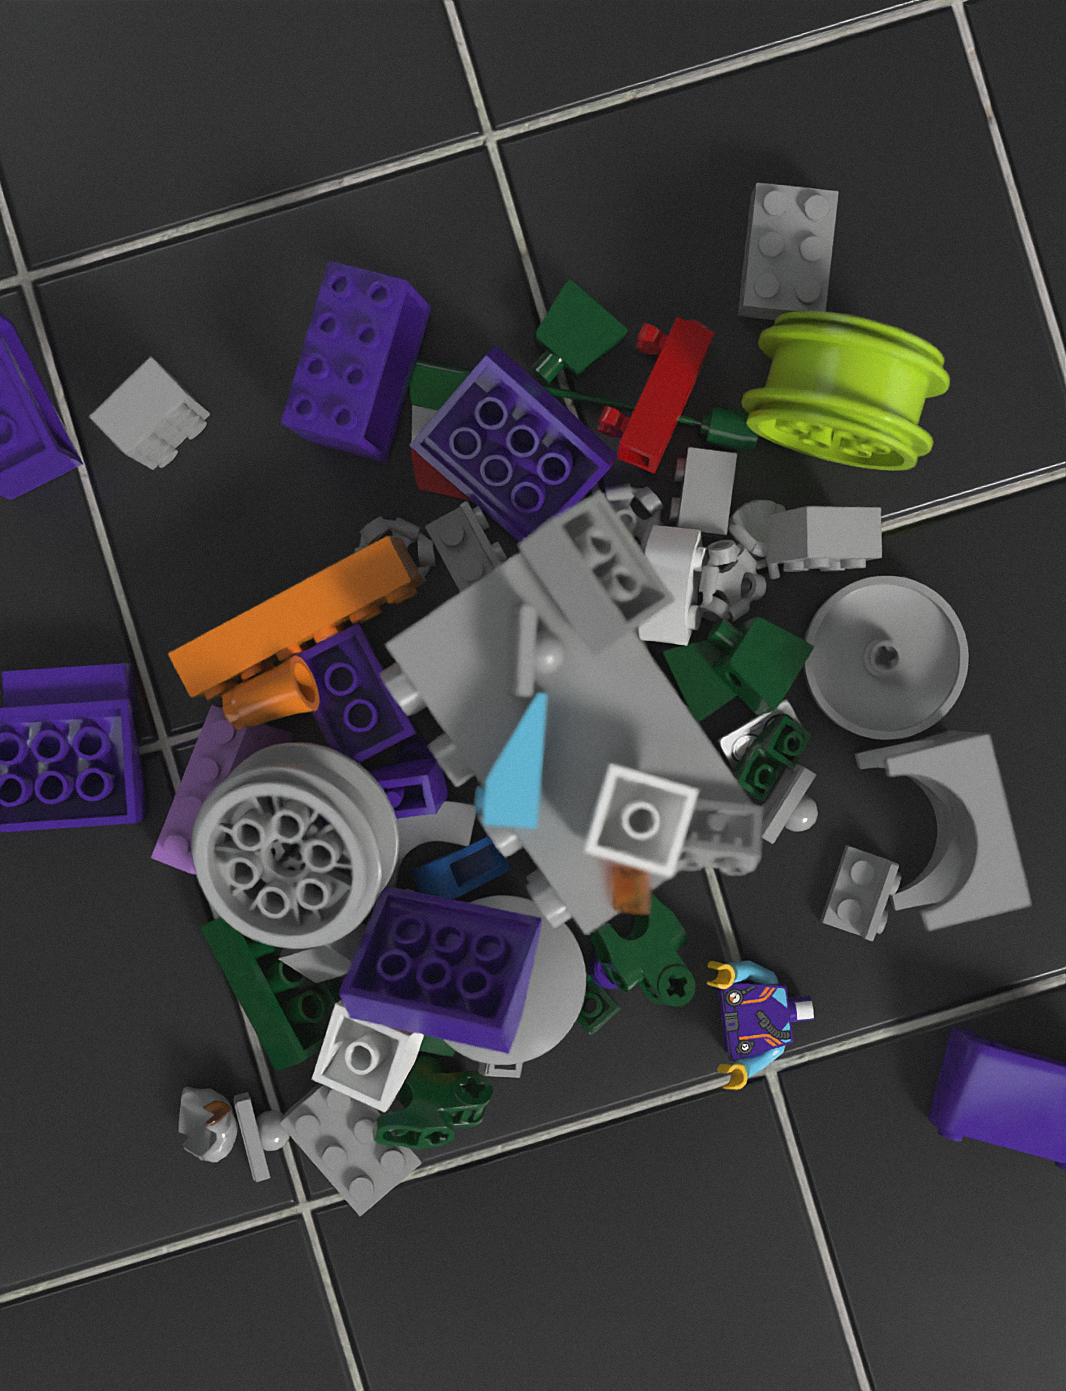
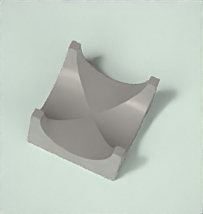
[854,730,1031,930]

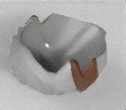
[178,1086,238,1162]

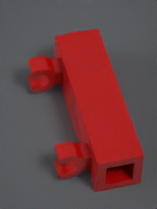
[597,317,715,474]

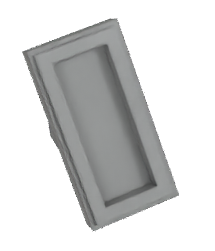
[506,605,565,696]
[761,763,818,844]
[233,1092,290,1182]

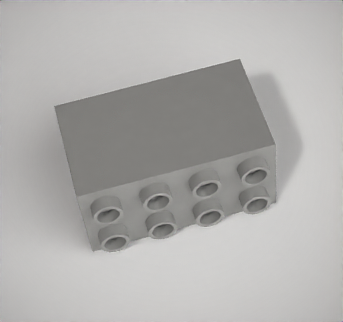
[379,551,753,935]

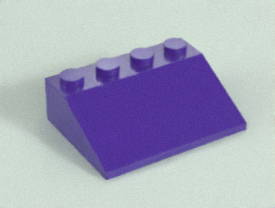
[409,345,617,543]
[0,699,147,832]
[339,886,542,1054]

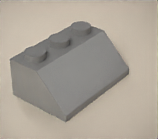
[518,491,676,656]

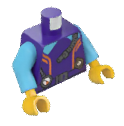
[707,961,814,1090]

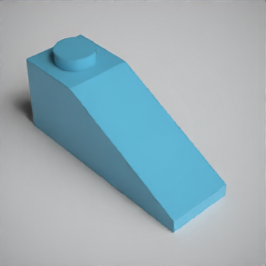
[475,693,547,829]

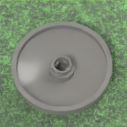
[803,576,969,740]
[443,896,586,1065]

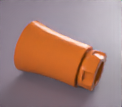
[222,655,319,730]

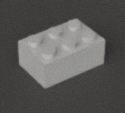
[738,182,839,320]
[90,357,210,470]
[279,1083,425,1216]

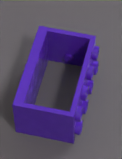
[281,261,432,463]
[0,312,83,500]

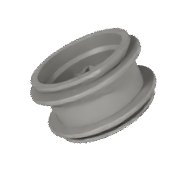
[191,742,399,949]

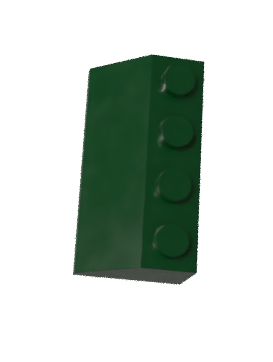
[200,916,342,1071]

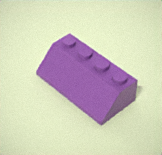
[151,704,295,874]

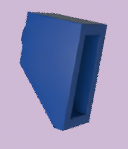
[410,835,511,899]

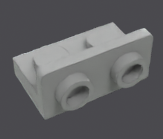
[425,501,508,593]
[676,799,763,875]
[820,845,901,941]

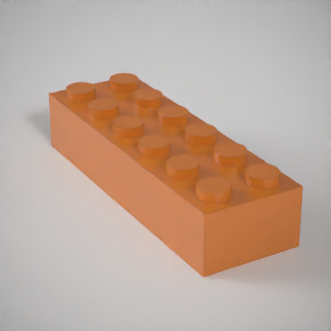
[168,536,424,701]

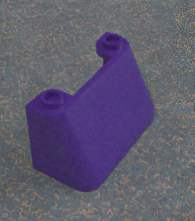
[928,1026,1066,1170]

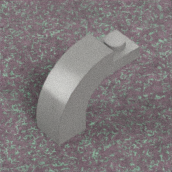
[372,799,476,911]

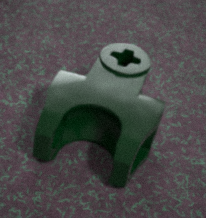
[587,891,695,1007]
[372,1057,493,1149]

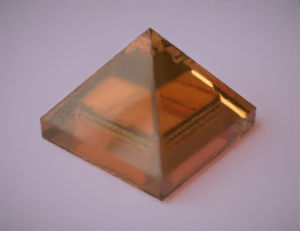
[612,866,652,914]

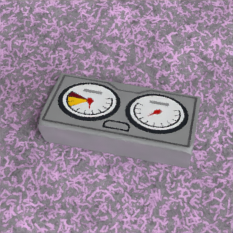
[715,698,802,770]

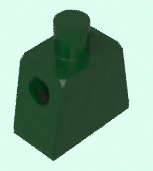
[531,279,628,384]
[708,617,814,715]
[660,639,737,723]

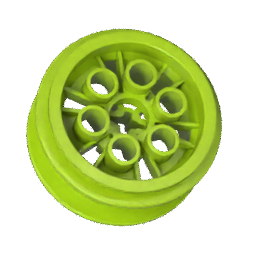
[741,311,950,471]

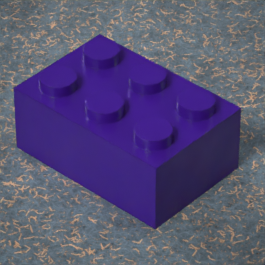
[297,623,419,764]

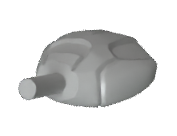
[727,500,786,579]

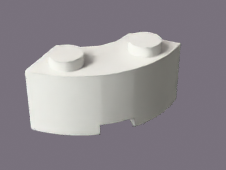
[638,525,709,646]

